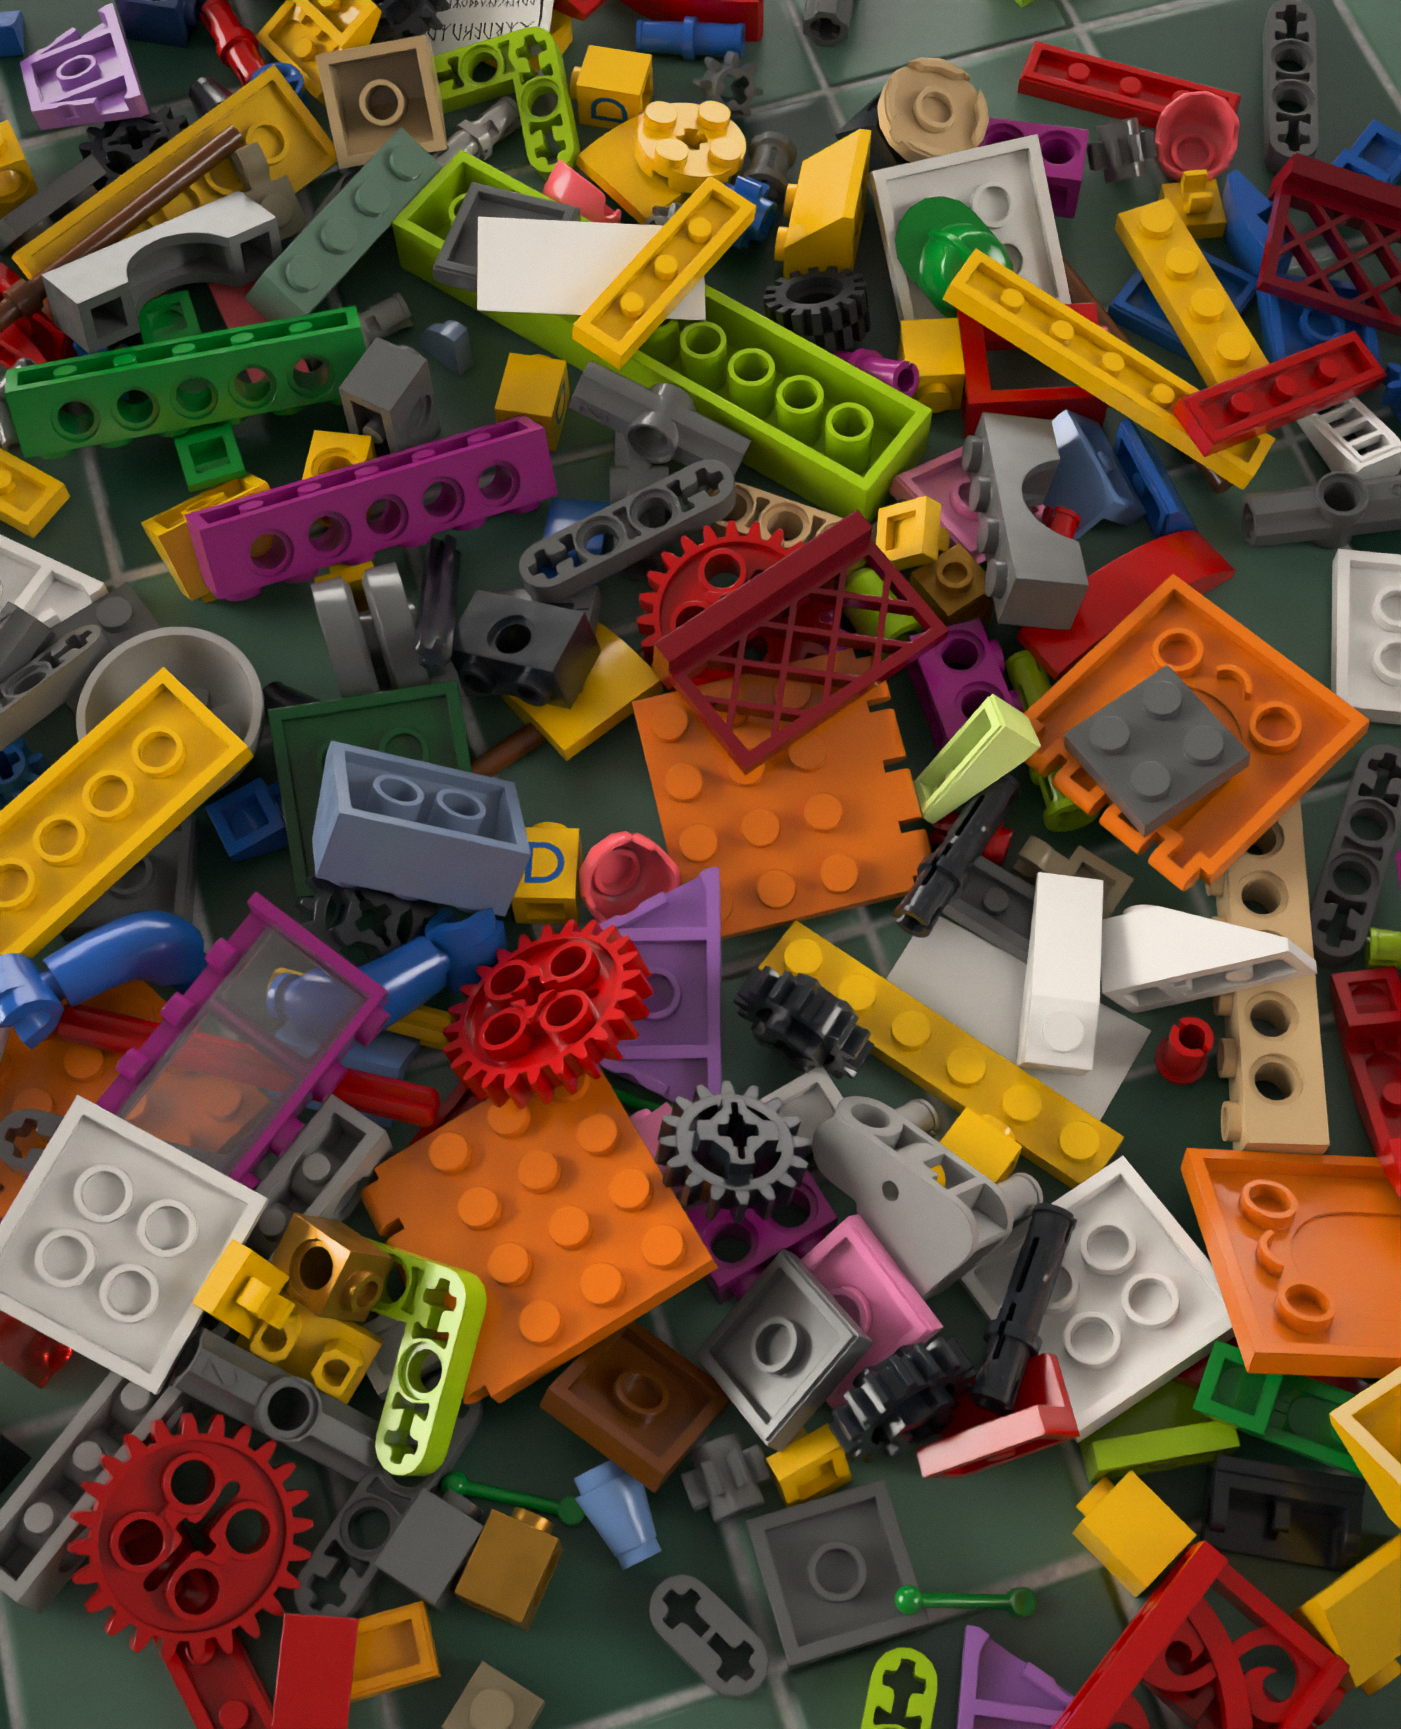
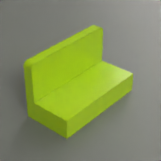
[1079,1380,1240,1484]

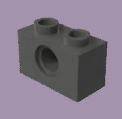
[338,337,441,458]

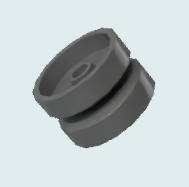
[310,562,430,698]

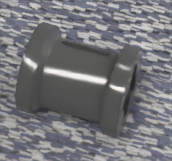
[742,131,797,206]

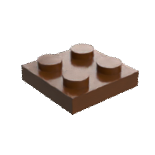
[539,1321,731,1493]

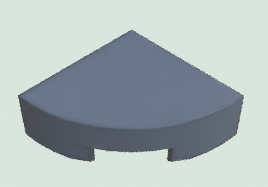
[419,320,474,377]

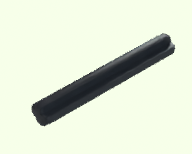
[413,534,461,670]

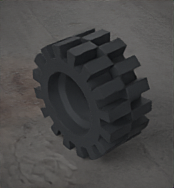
[763,266,871,354]

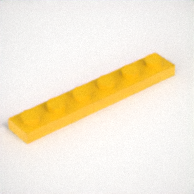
[943,248,1276,490]
[758,920,1124,1189]

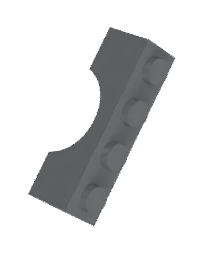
[42,191,283,354]
[962,412,1089,630]

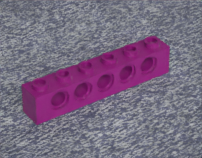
[185,415,558,601]

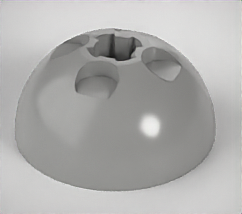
[76,626,265,796]

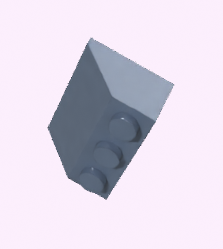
[312,741,531,917]

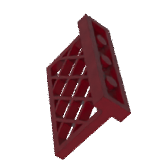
[1256,152,1401,337]
[653,509,949,776]

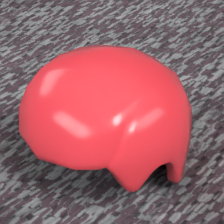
[1154,91,1240,182]
[542,160,622,223]
[578,831,681,923]

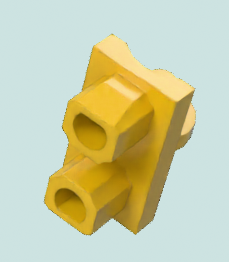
[235,1290,384,1404]

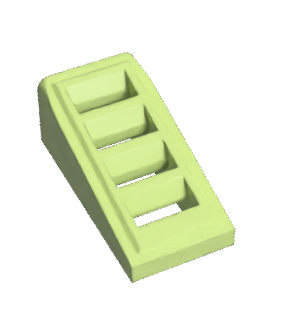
[913,694,1041,824]

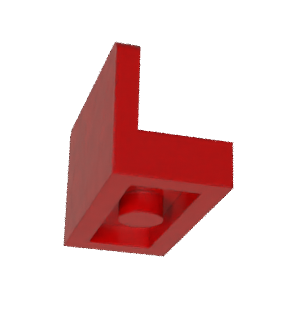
[916,1353,1080,1479]

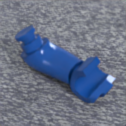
[267,907,508,1044]
[0,909,208,1050]

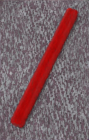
[56,1003,440,1127]

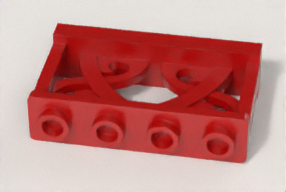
[1050,1540,1350,1729]

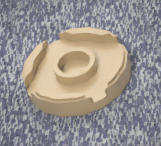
[877,57,989,162]

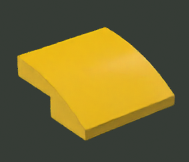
[255,0,382,107]
[576,112,732,225]
[500,621,663,762]

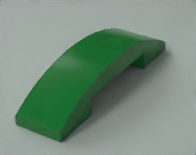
[138,289,247,493]
[1192,1339,1365,1479]

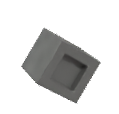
[374,1488,484,1614]

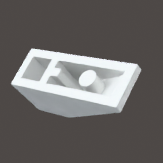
[1016,872,1104,1076]
[1101,904,1317,1014]

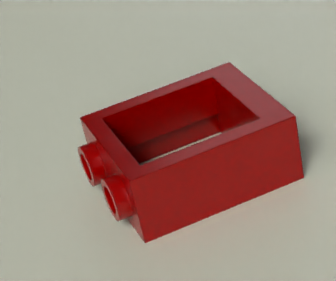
[956,302,1113,438]

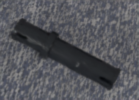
[893,773,1022,938]
[968,1203,1077,1416]

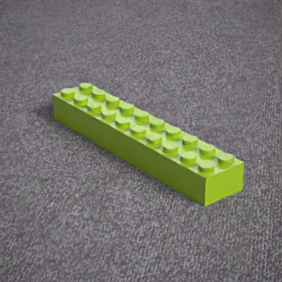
[392,149,932,523]

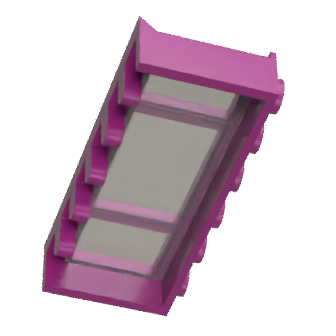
[0,891,391,1223]

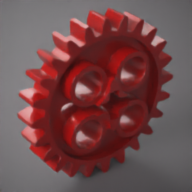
[637,520,835,692]
[442,919,654,1109]
[67,1413,313,1662]

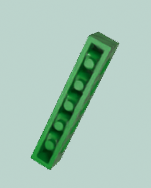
[4,305,366,459]

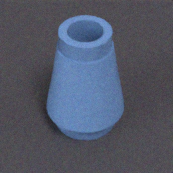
[574,1460,662,1570]

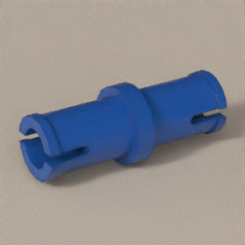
[635,16,745,61]

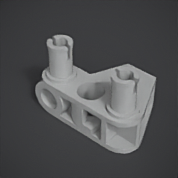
[812,1096,1043,1301]

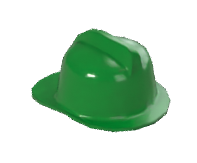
[895,196,1013,318]

